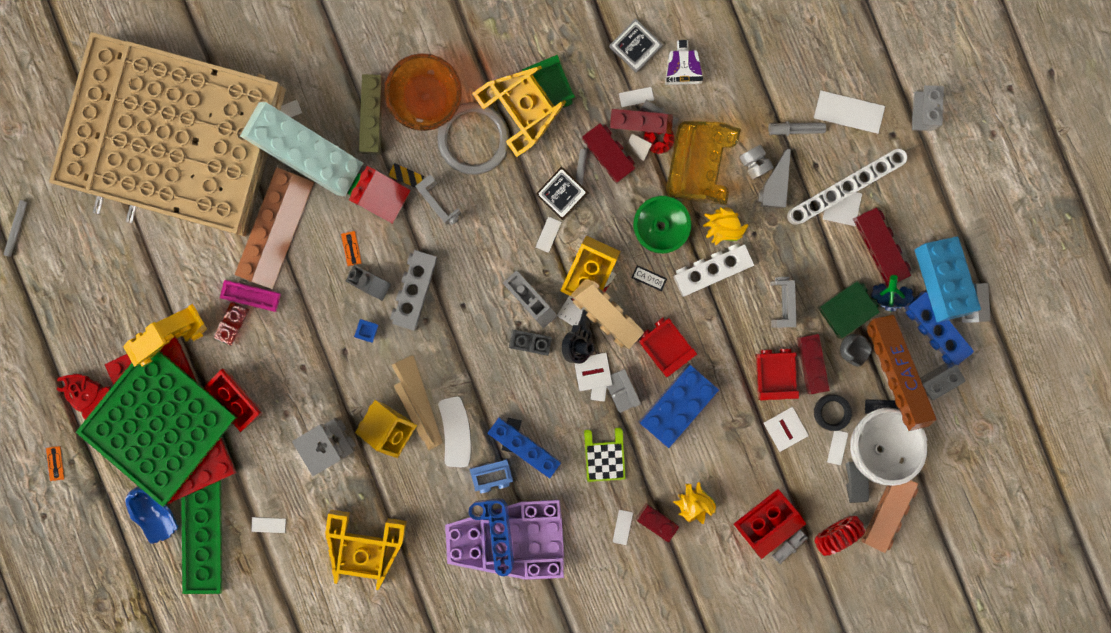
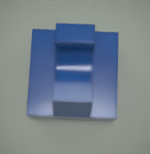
[354,319,379,343]

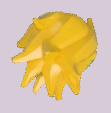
[703,207,749,245]
[673,482,716,525]

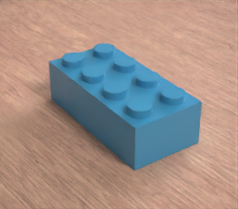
[914,236,981,322]

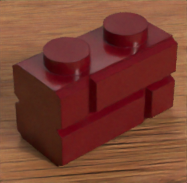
[636,503,679,543]

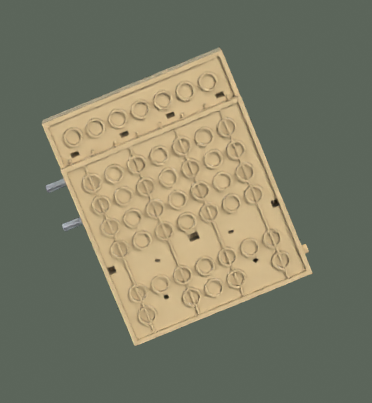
[49,32,286,237]

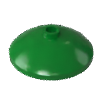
[633,196,691,254]

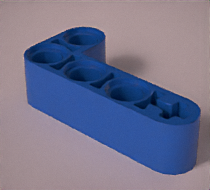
[469,498,514,577]

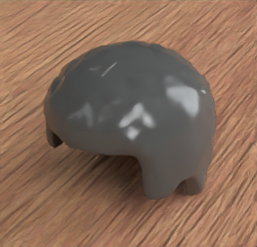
[840,334,872,367]

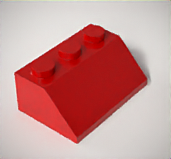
[204,368,264,433]
[733,489,806,559]

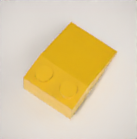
[560,235,621,296]

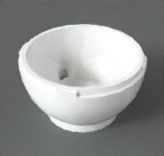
[850,408,928,486]

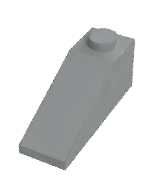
[758,149,791,208]
[503,271,557,329]

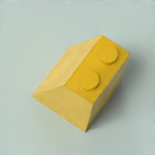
[355,400,417,459]

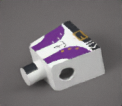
[665,40,703,85]

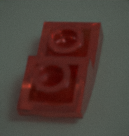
[214,301,250,346]

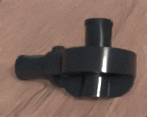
[562,309,595,364]

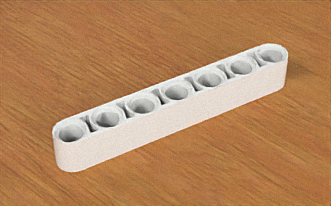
[787,149,907,225]

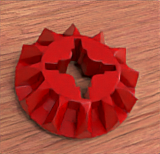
[644,131,674,154]

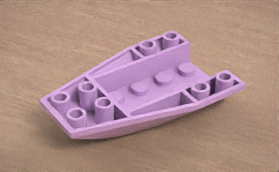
[445,500,564,580]

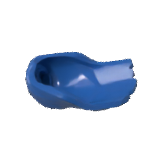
[125,486,178,544]

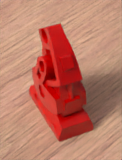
[57,374,112,420]

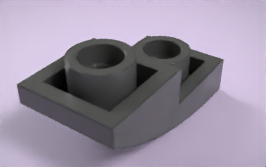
[509,329,552,356]
[846,462,869,503]

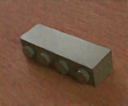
[359,74,384,155]

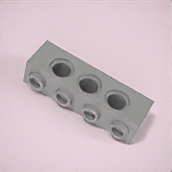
[390,250,438,331]

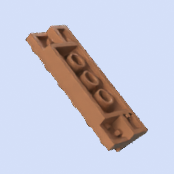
[235,167,314,289]

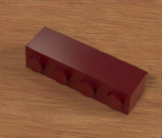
[853,207,911,287]

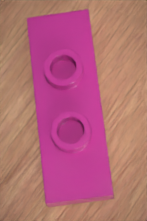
[220,280,281,312]

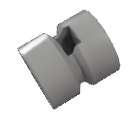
[739,145,774,180]

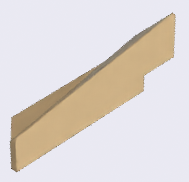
[392,355,442,450]

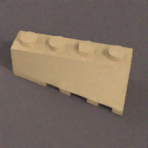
[571,279,644,349]

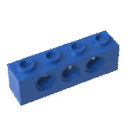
[904,292,974,365]
[487,417,561,479]

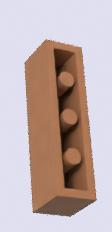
[861,480,918,553]

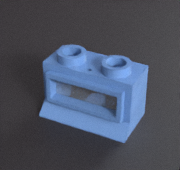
[469,458,513,494]

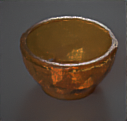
[384,53,462,131]

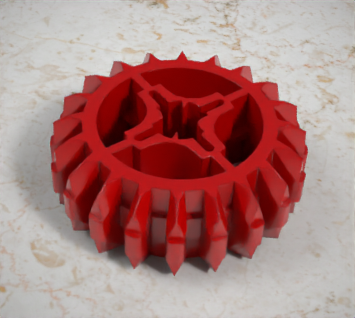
[814,516,866,556]

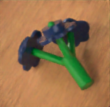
[871,275,914,312]

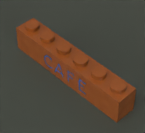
[867,314,937,431]

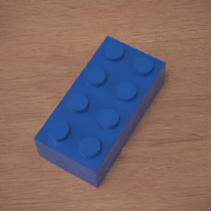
[639,364,719,448]

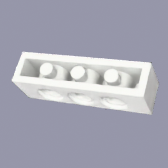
[673,243,754,297]

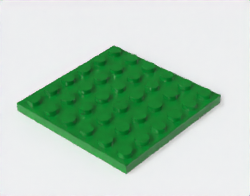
[76,350,237,507]

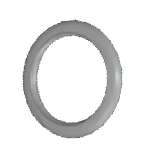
[437,102,510,175]

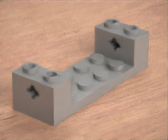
[292,418,356,476]

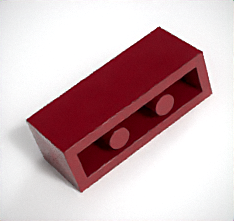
[610,109,673,134]
[582,123,635,184]
[796,334,830,394]

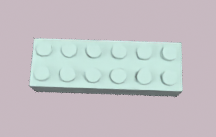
[240,102,363,196]

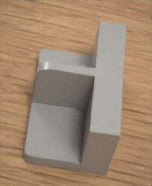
[607,369,641,412]

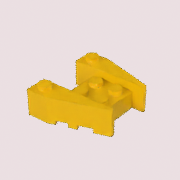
[472,66,566,157]
[123,304,207,367]
[325,510,407,590]

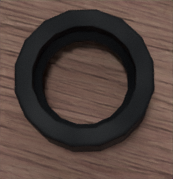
[814,394,852,431]

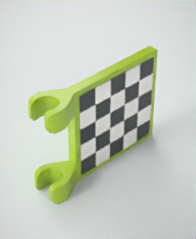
[584,427,625,482]

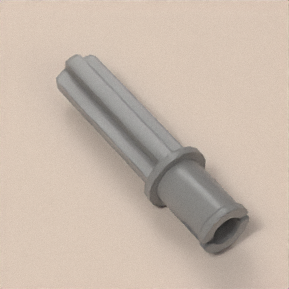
[768,121,826,136]

